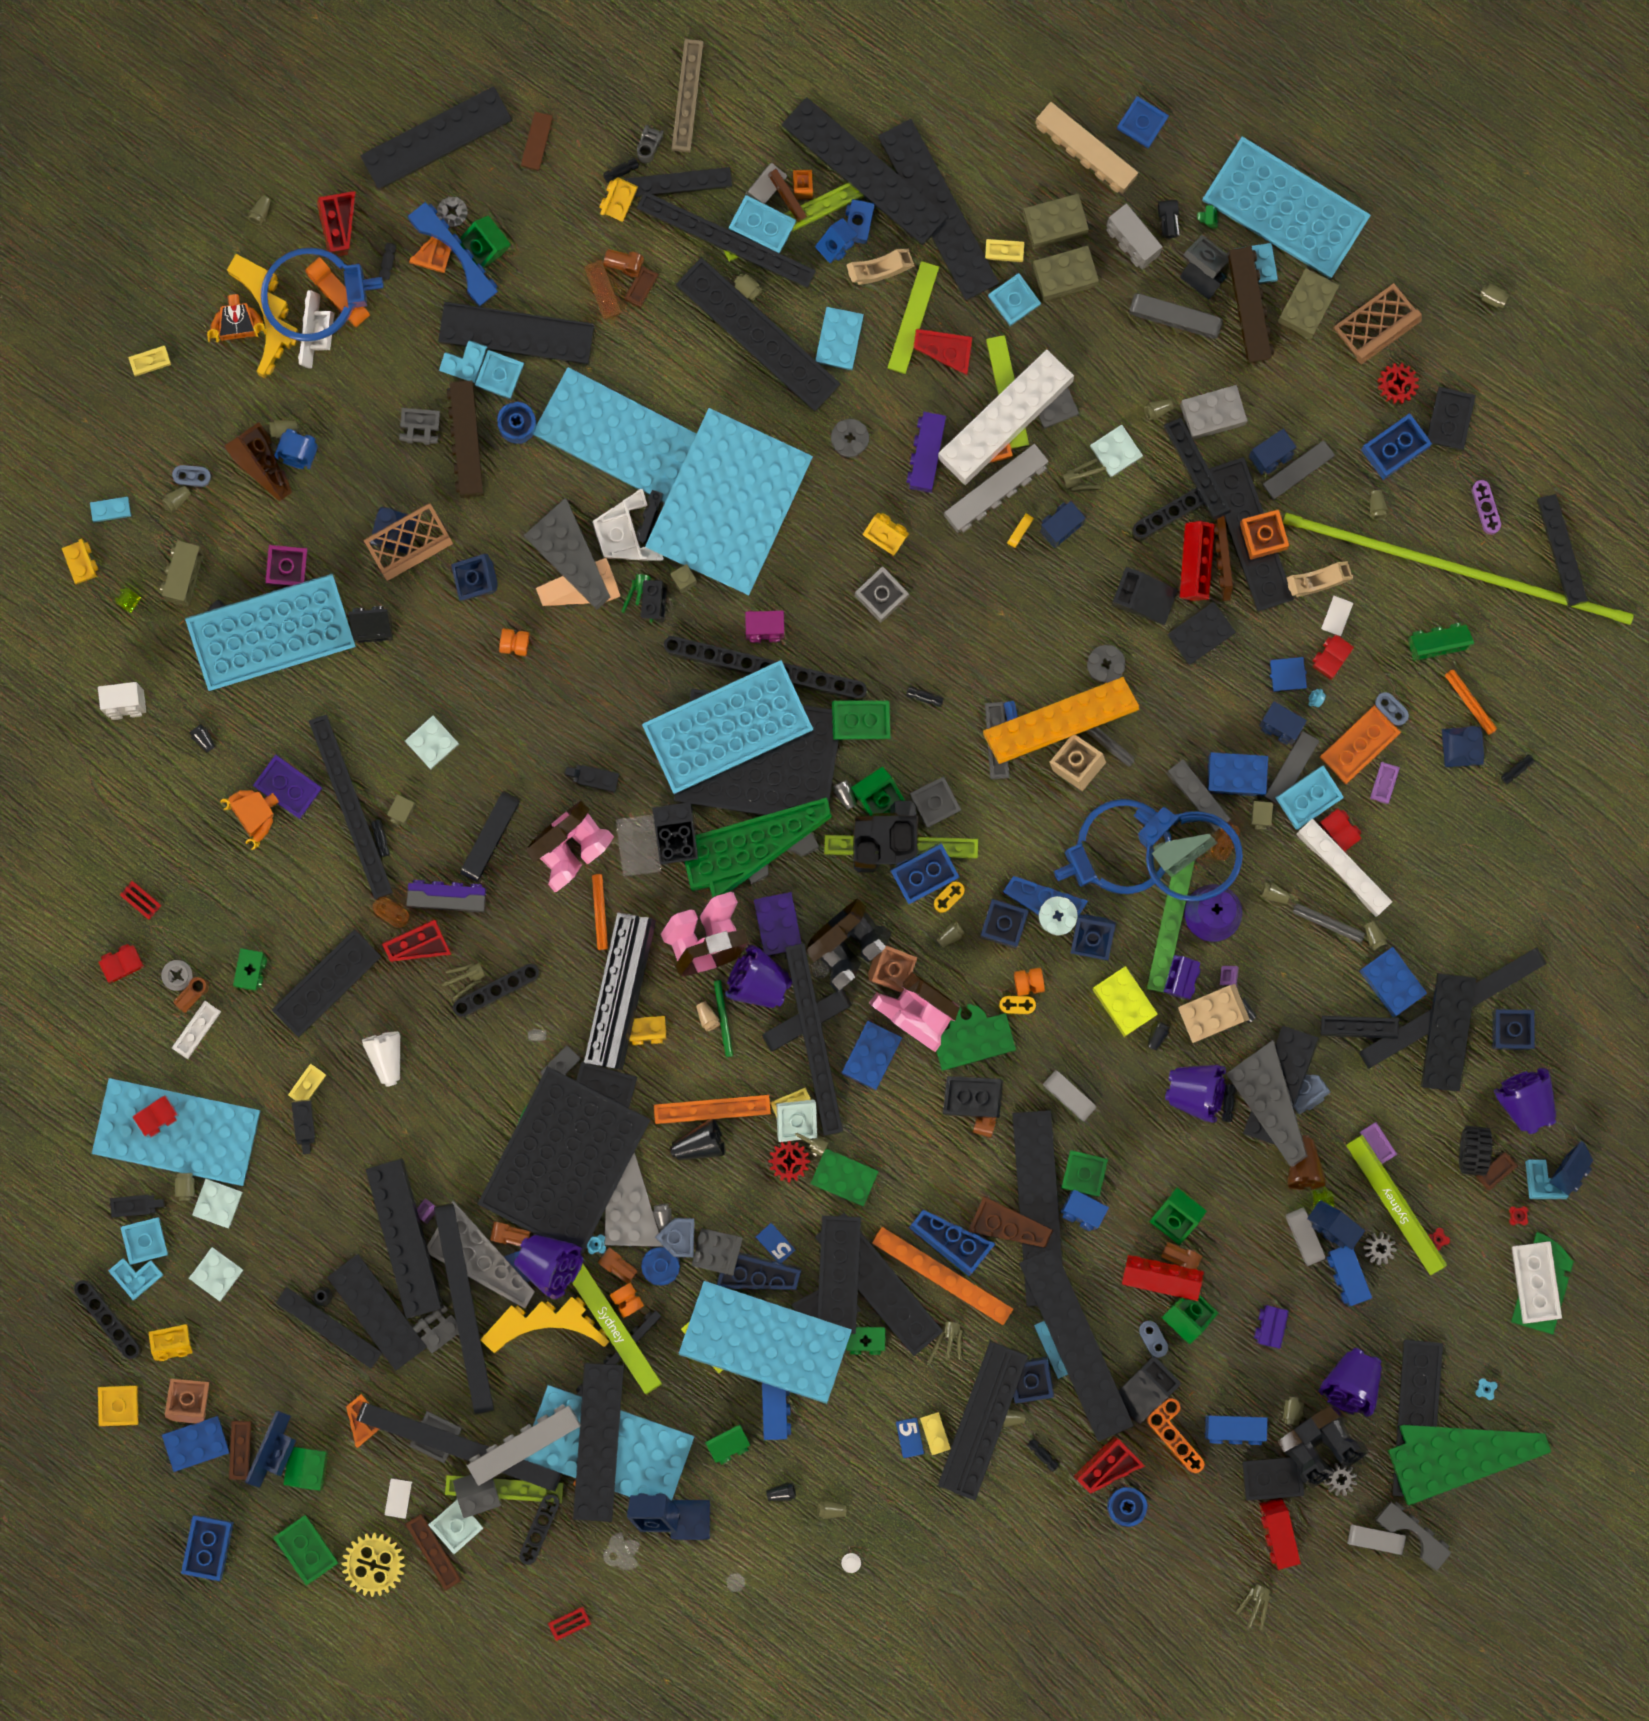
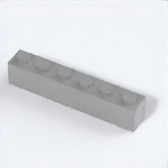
[944,444,1049,533]
[467,1404,581,1486]

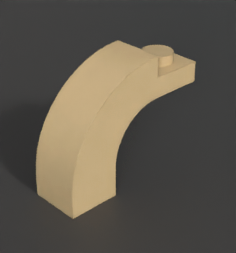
[846,249,914,285]
[1287,561,1353,597]

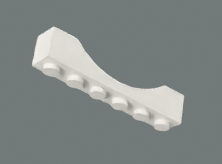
[1296,819,1392,917]

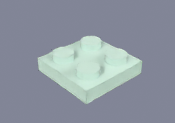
[1090,425,1143,477]
[405,716,459,770]
[776,1100,817,1142]
[192,1179,243,1229]
[189,1247,244,1302]
[429,1500,483,1554]

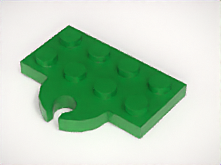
[936,1004,1016,1071]

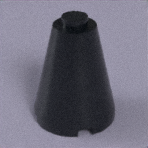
[670,1119,726,1160]

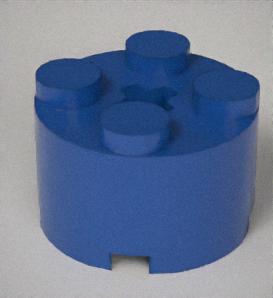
[497,402,536,444]
[274,429,318,469]
[1107,1487,1147,1527]

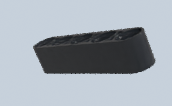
[1132,488,1205,541]
[460,791,521,882]
[453,964,540,1018]
[761,989,852,1052]
[74,1280,141,1359]

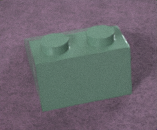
[1152,834,1217,877]

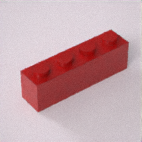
[1180,521,1215,601]
[1122,1255,1204,1301]

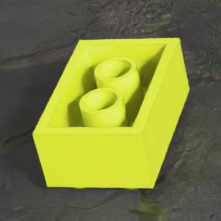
[1092,966,1158,1037]

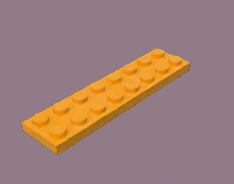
[983,677,1139,764]

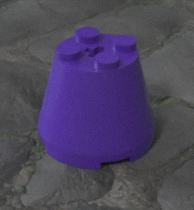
[1184,884,1242,942]
[725,945,792,1008]
[1165,1065,1226,1123]
[1494,1068,1556,1134]
[514,1235,583,1299]
[1319,1348,1382,1417]

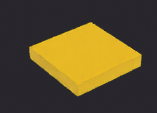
[98,1386,139,1426]

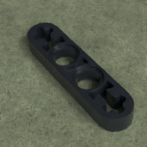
[519,1492,560,1565]

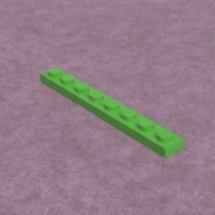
[1147,860,1195,993]

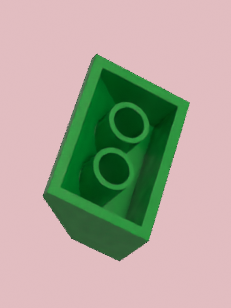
[1408,623,1474,661]

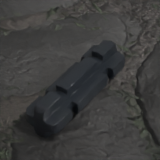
[603,158,639,183]
[379,243,396,280]
[906,686,944,707]
[1501,755,1535,784]
[371,820,390,857]
[1222,1084,1236,1122]
[1027,1439,1059,1472]

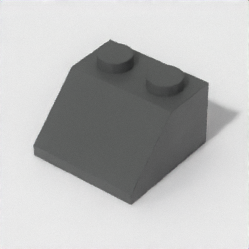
[453,1474,502,1518]

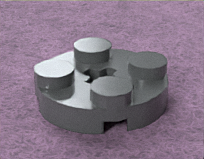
[831,419,869,458]
[1087,645,1125,684]

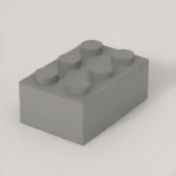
[1106,203,1162,269]
[1180,385,1247,440]

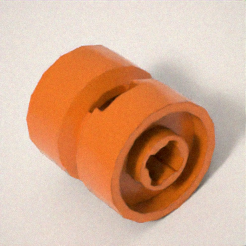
[499,628,530,657]
[1014,967,1045,996]
[610,1282,644,1319]

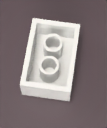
[98,682,146,720]

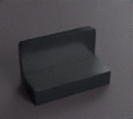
[1180,262,1227,299]

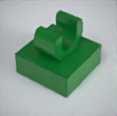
[1197,205,1218,229]

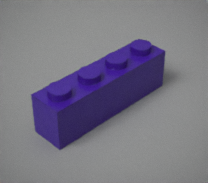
[906,412,946,493]

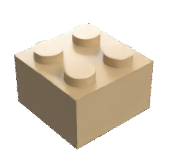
[1049,735,1106,791]

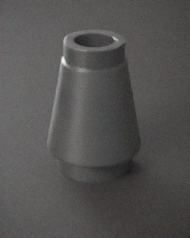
[833,780,857,810]
[652,1203,671,1231]

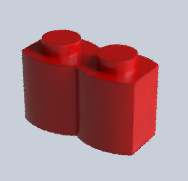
[1312,634,1354,680]
[1318,809,1362,852]
[98,944,144,984]
[133,1095,179,1138]

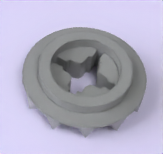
[437,197,467,227]
[161,960,193,991]

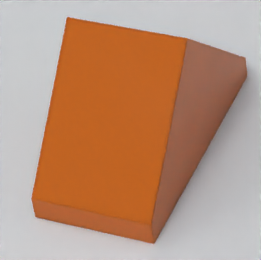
[793,170,813,200]

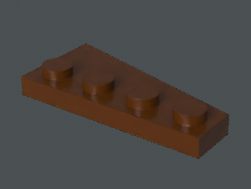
[1214,516,1233,601]
[968,1196,1053,1247]

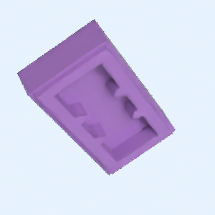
[1370,762,1400,804]
[1359,1122,1397,1164]

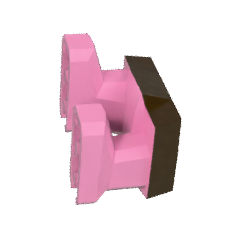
[526,801,614,892]
[661,892,748,977]
[869,972,960,1052]

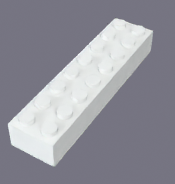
[938,350,1074,485]

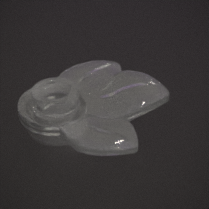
[603,1532,640,1570]

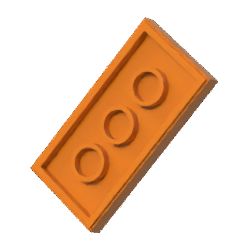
[1319,705,1401,785]

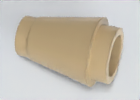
[696,1001,720,1031]

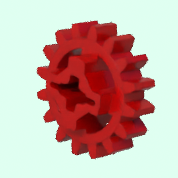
[1377,363,1419,405]
[768,1141,810,1183]

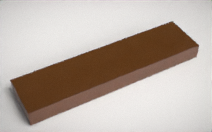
[405,1514,462,1591]

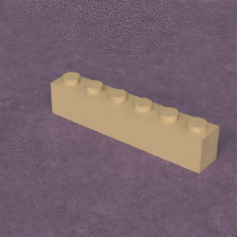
[1035,102,1138,194]

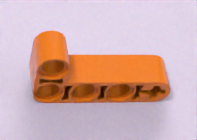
[305,257,370,327]
[1147,1398,1204,1473]

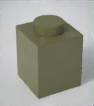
[670,564,697,594]
[387,794,416,826]
[1250,801,1273,830]

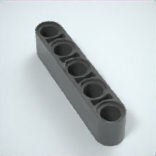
[1129,294,1223,339]

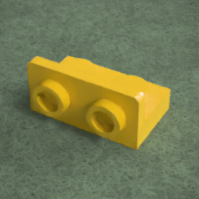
[599,177,638,222]
[862,513,909,556]
[62,538,98,584]
[629,1016,666,1045]
[149,1324,193,1361]

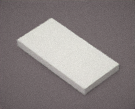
[1511,1241,1562,1324]

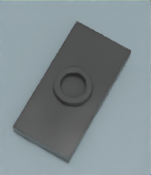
[540,1045,581,1075]

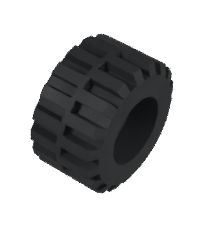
[1459,1126,1492,1176]

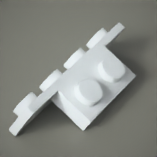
[298,290,334,368]

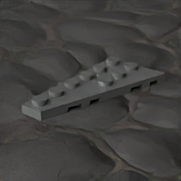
[524,498,611,610]
[1226,1040,1308,1167]

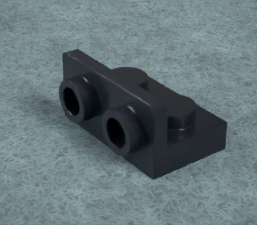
[641,580,668,623]

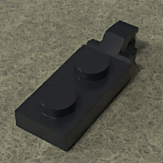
[637,490,664,544]
[565,765,619,793]
[291,1099,316,1154]
[110,1195,166,1218]

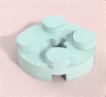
[1039,897,1077,936]

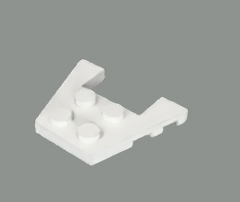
[592,489,664,561]

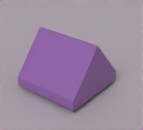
[1220,966,1239,987]
[417,1198,435,1224]

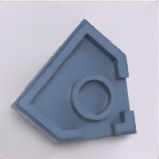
[1294,1075,1331,1115]
[655,1218,694,1257]

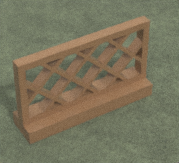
[1333,283,1422,365]
[363,503,453,581]

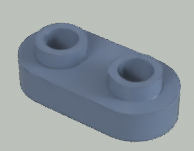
[172,465,211,487]
[1375,692,1409,726]
[1139,1321,1168,1357]

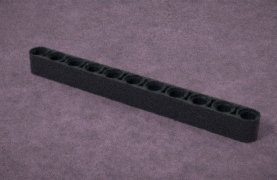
[664,636,867,701]
[1358,947,1547,1069]
[434,1203,494,1415]
[356,1402,562,1492]

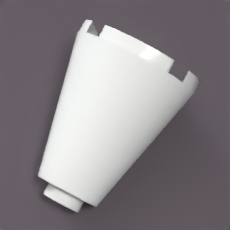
[362,1031,400,1086]

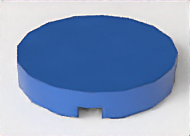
[641,1247,680,1286]

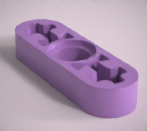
[1472,480,1501,535]

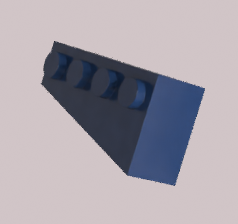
[717,1252,802,1289]

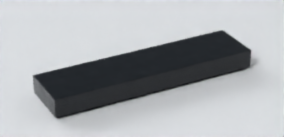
[1321,1016,1399,1039]

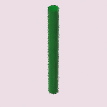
[714,980,733,1057]

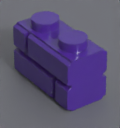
[1164,955,1200,1000]
[1254,1305,1289,1349]

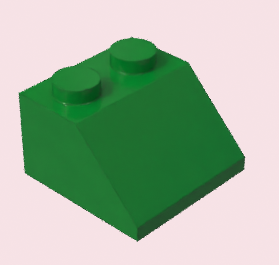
[459,215,511,268]
[851,766,905,816]
[1149,1187,1207,1246]
[1162,1294,1219,1345]
[705,1424,750,1465]
[283,1447,328,1491]

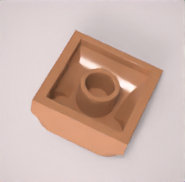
[868,946,917,993]
[165,1379,209,1423]

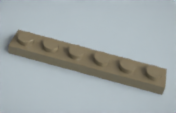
[672,39,704,153]

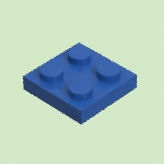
[1117,96,1169,149]

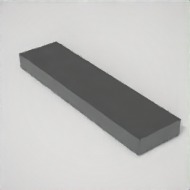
[1262,440,1335,500]
[985,702,1009,780]
[1265,731,1319,807]

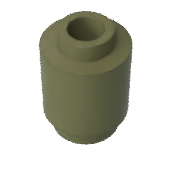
[734,273,762,301]
[1480,283,1509,308]
[175,1173,195,1201]
[1283,1397,1304,1426]

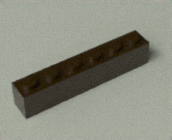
[1227,246,1274,364]
[447,380,484,498]

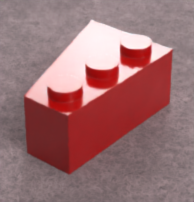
[317,191,356,257]
[382,919,451,962]
[1073,1436,1145,1494]
[1259,1498,1301,1570]

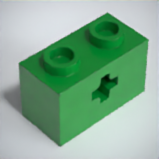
[233,948,267,992]
[846,1327,885,1355]

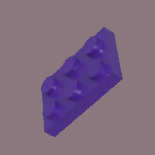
[253,755,322,819]
[754,892,801,956]

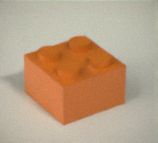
[1240,510,1289,560]

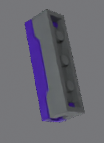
[407,880,486,913]

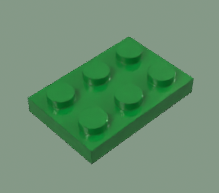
[832,701,890,740]
[810,1149,879,1207]
[273,1515,339,1586]

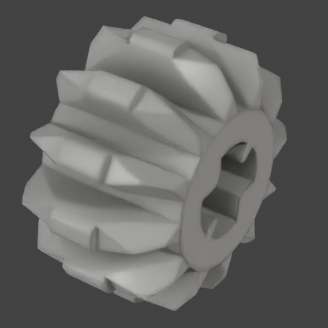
[1363,1232,1397,1265]
[1324,1463,1357,1496]

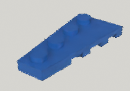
[1003,876,1088,934]

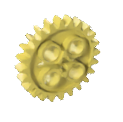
[342,1533,406,1597]

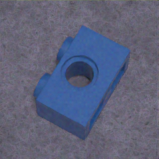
[845,199,874,245]
[815,218,858,263]

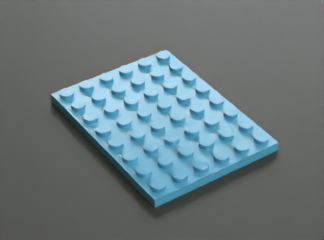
[645,408,813,595]

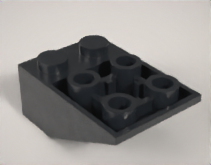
[1111,567,1178,625]
[349,606,393,643]
[652,802,698,865]
[1118,1356,1182,1424]

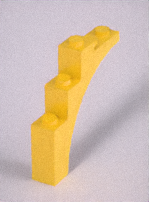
[227,254,299,378]
[480,1296,610,1353]

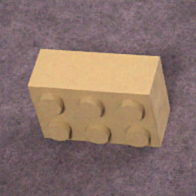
[1178,984,1250,1043]

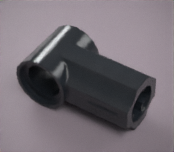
[1158,200,1179,239]

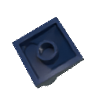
[370,507,417,554]
[451,554,498,601]
[1442,726,1484,768]
[1071,914,1116,960]
[671,1500,710,1540]

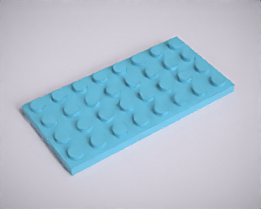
[1202,136,1371,279]
[534,367,697,503]
[185,574,356,691]
[642,660,813,794]
[92,1078,260,1186]
[679,1281,852,1404]
[524,1385,694,1501]

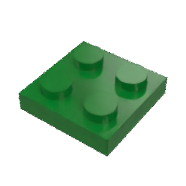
[1061,1150,1108,1197]

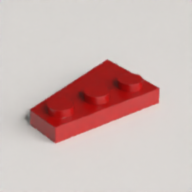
[913,329,972,375]

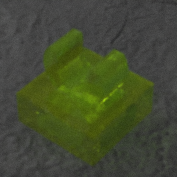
[115,587,141,613]
[1313,1187,1335,1208]

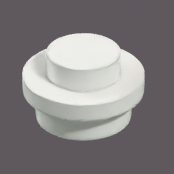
[841,1553,861,1573]

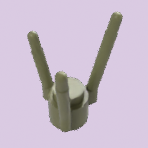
[1063,458,1106,491]
[442,963,485,1001]
[778,1133,828,1157]
[928,1322,963,1364]
[1236,1585,1271,1630]

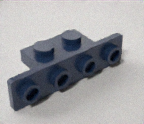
[245,1411,296,1488]

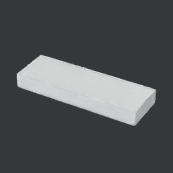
[172,1001,221,1059]

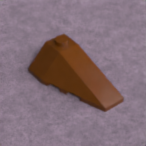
[224,422,292,501]

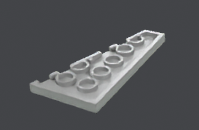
[605,1152,663,1247]
[427,1201,535,1309]

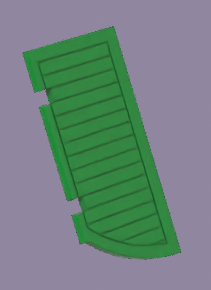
[1511,1232,1574,1335]

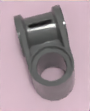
[637,124,664,164]

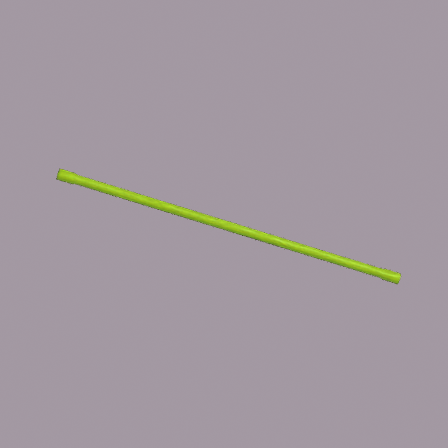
[1283,513,1634,625]

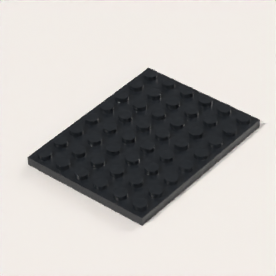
[674,688,838,825]
[478,1066,651,1256]

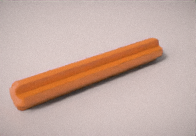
[1445,669,1497,735]
[592,874,608,950]

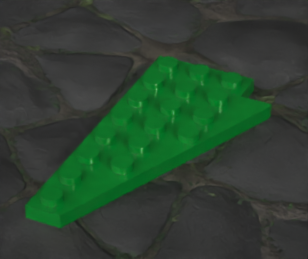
[684,798,832,898]
[1387,1425,1551,1505]

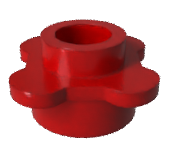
[1509,1206,1528,1226]
[1428,1228,1450,1251]

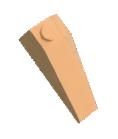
[536,558,621,606]

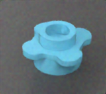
[1308,689,1326,707]
[587,1234,606,1254]
[1475,1378,1497,1400]

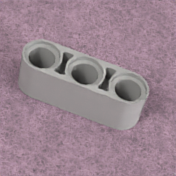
[1043,1070,1097,1122]
[1285,1207,1325,1266]
[1347,1525,1406,1555]

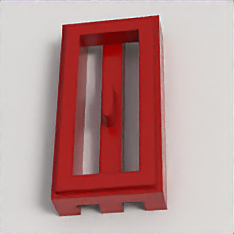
[120,881,162,920]
[548,1606,591,1641]

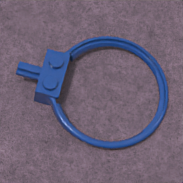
[261,248,384,341]
[1054,799,1172,894]
[1134,807,1243,901]

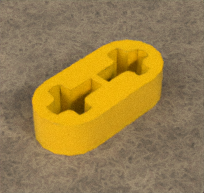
[1007,513,1034,548]
[934,882,965,913]
[999,996,1036,1014]

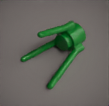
[621,574,653,622]

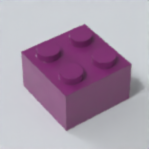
[265,545,307,588]
[745,611,784,643]

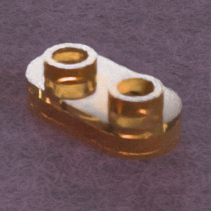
[1211,824,1240,861]
[373,897,410,928]

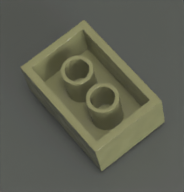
[1023,194,1089,249]
[1033,246,1099,302]
[1278,268,1339,339]
[160,540,204,607]

